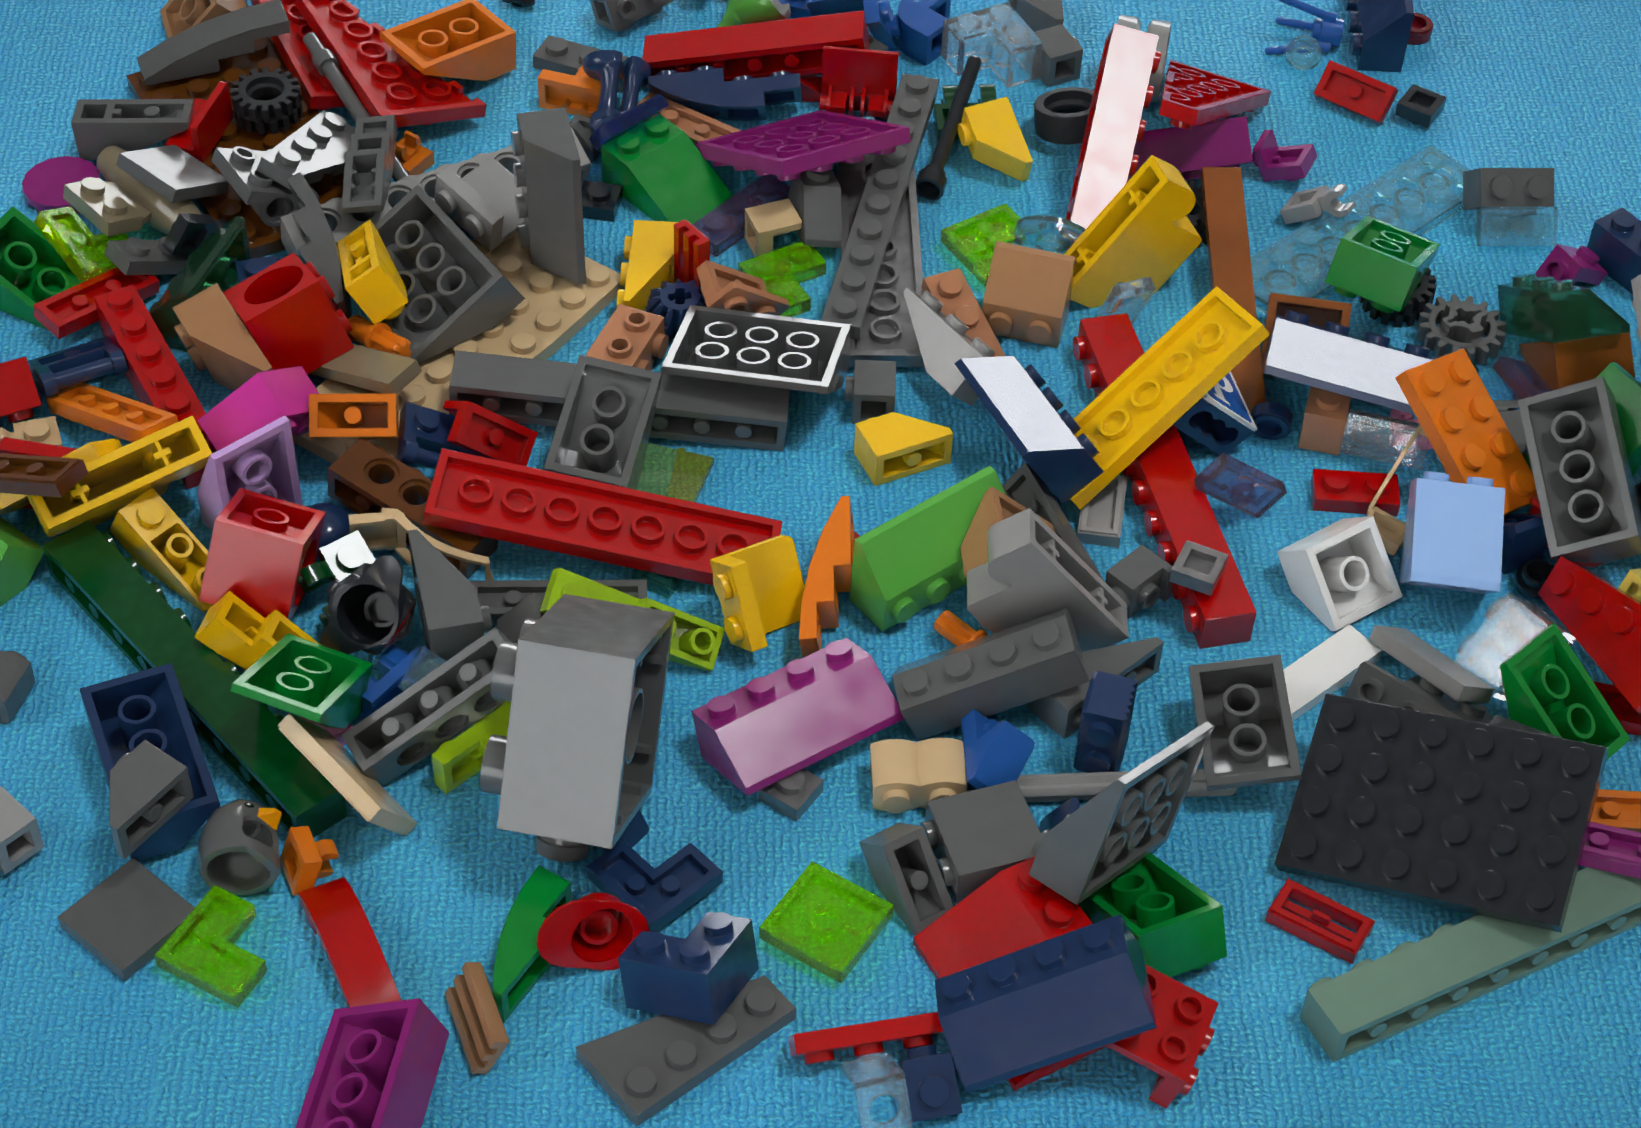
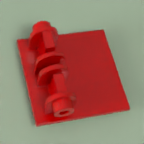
[819,46,899,119]

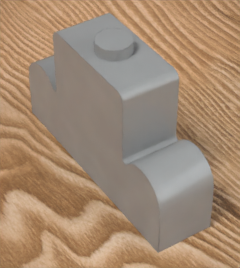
[967,508,1129,652]

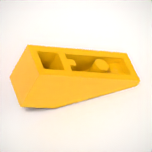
[337,219,409,324]

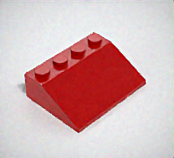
[913,856,1107,1091]

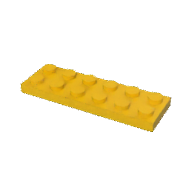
[1070,286,1270,510]

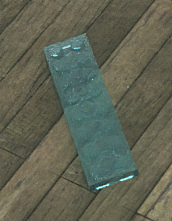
[1251,145,1470,315]

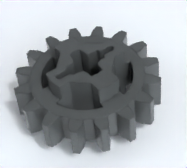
[1416,294,1507,366]

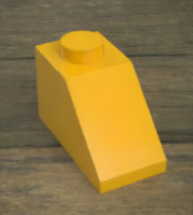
[958,97,1033,181]
[854,412,953,486]

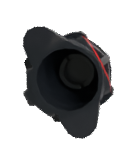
[320,555,416,655]

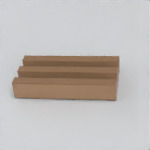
[445,962,509,1074]

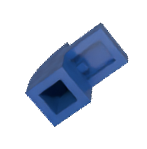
[896,0,951,66]

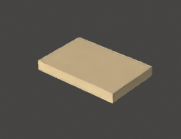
[278,713,418,836]

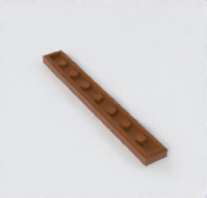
[1201,167,1266,414]

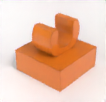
[395,130,435,176]
[280,826,339,896]

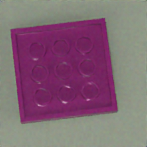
[695,110,911,181]

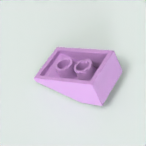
[197,415,303,532]

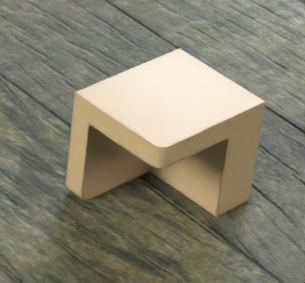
[744,198,802,263]

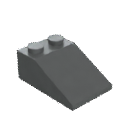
[544,355,662,490]
[408,529,492,672]
[1189,654,1302,791]

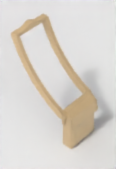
[1367,424,1447,556]
[348,508,494,581]

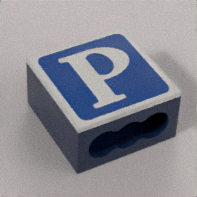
[1173,372,1257,457]

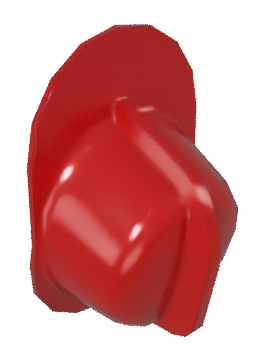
[536,893,650,970]

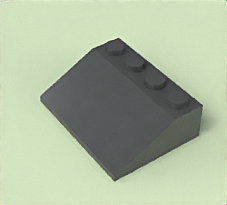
[375,185,525,363]
[661,305,851,394]
[1028,721,1214,905]

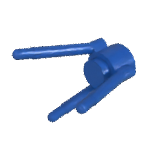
[1265,0,1344,54]

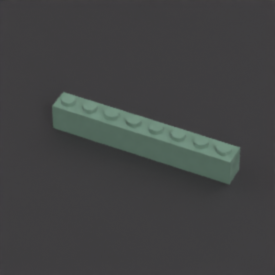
[1300,867,1641,1063]

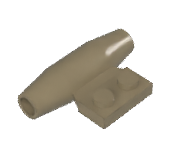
[63,146,202,237]

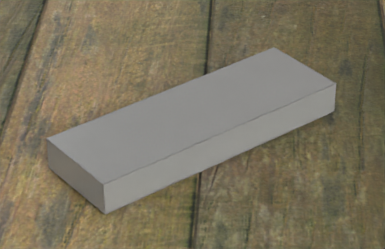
[1369,625,1495,704]

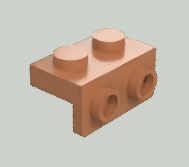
[696,260,790,316]

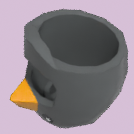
[196,799,281,895]

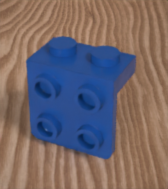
[806,0,901,52]

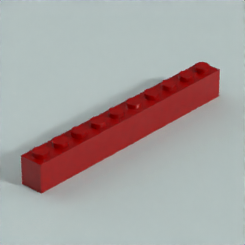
[1073,313,1256,649]

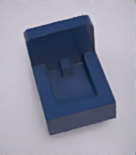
[895,1044,963,1122]

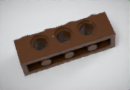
[328,438,498,579]

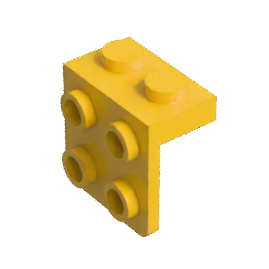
[709,535,805,652]

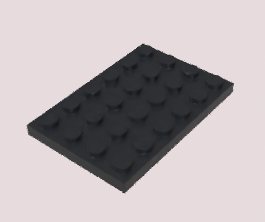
[1275,693,1608,933]

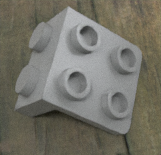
[434,159,524,252]

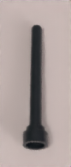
[916,55,982,200]

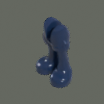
[583,50,651,152]

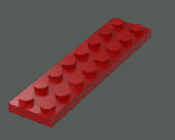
[423,448,782,586]

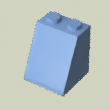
[1398,471,1505,594]

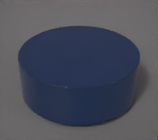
[1251,402,1293,440]

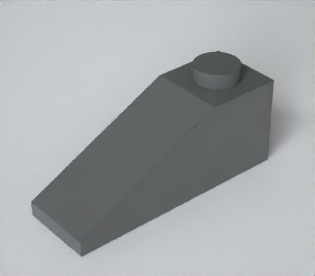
[71,99,195,161]
[1026,637,1164,739]

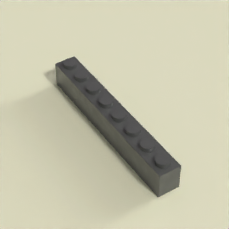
[449,350,790,451]

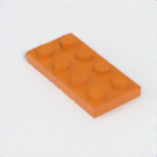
[1395,348,1538,516]

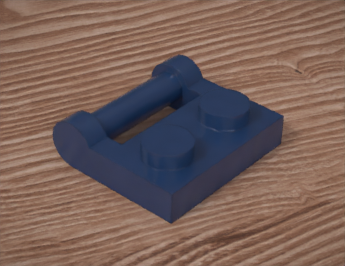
[28,336,128,398]
[397,402,482,470]

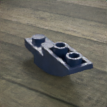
[648,66,802,121]

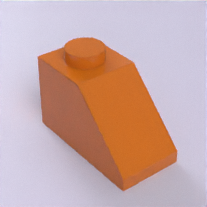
[309,393,399,440]

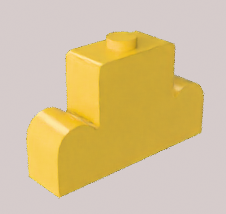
[1064,155,1202,308]
[27,415,212,537]

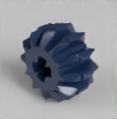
[646,278,707,341]

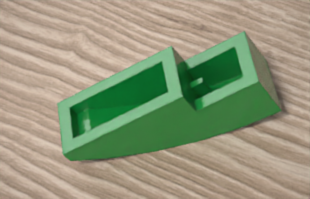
[493,865,572,1023]

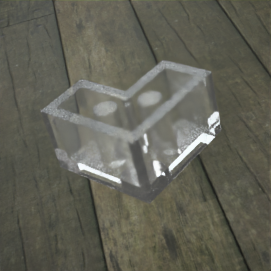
[941,2,1043,88]
[1454,593,1576,701]

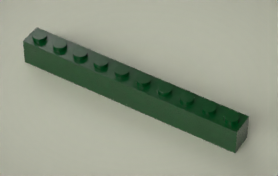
[43,520,348,838]

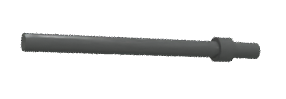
[303,33,409,182]

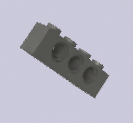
[341,627,512,786]

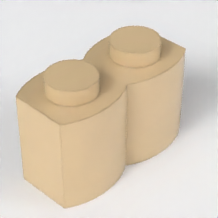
[870,738,967,814]

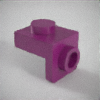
[1252,129,1317,182]
[1535,244,1608,298]

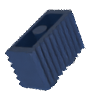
[1073,671,1138,773]

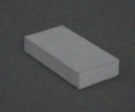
[1077,475,1128,548]

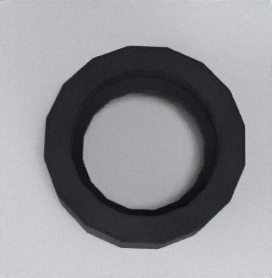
[1034,87,1094,145]

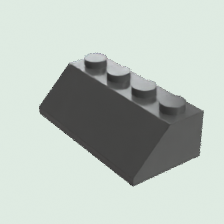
[511,107,586,285]
[1518,376,1641,563]
[892,607,1090,741]

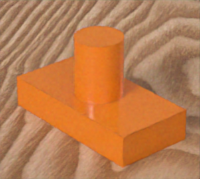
[538,66,600,118]

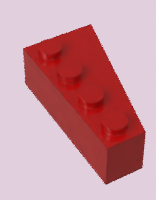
[1538,556,1641,713]

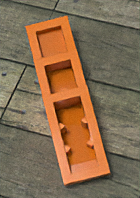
[799,496,855,658]

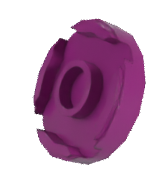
[22,156,101,217]

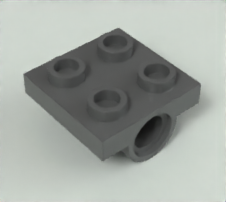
[211,146,319,227]

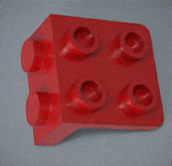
[1105,964,1219,1108]

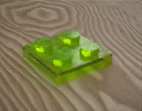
[759,861,894,983]

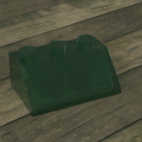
[149,216,251,352]
[1498,274,1630,343]

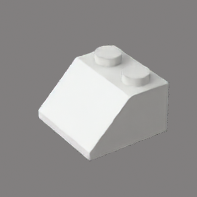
[1277,516,1403,631]

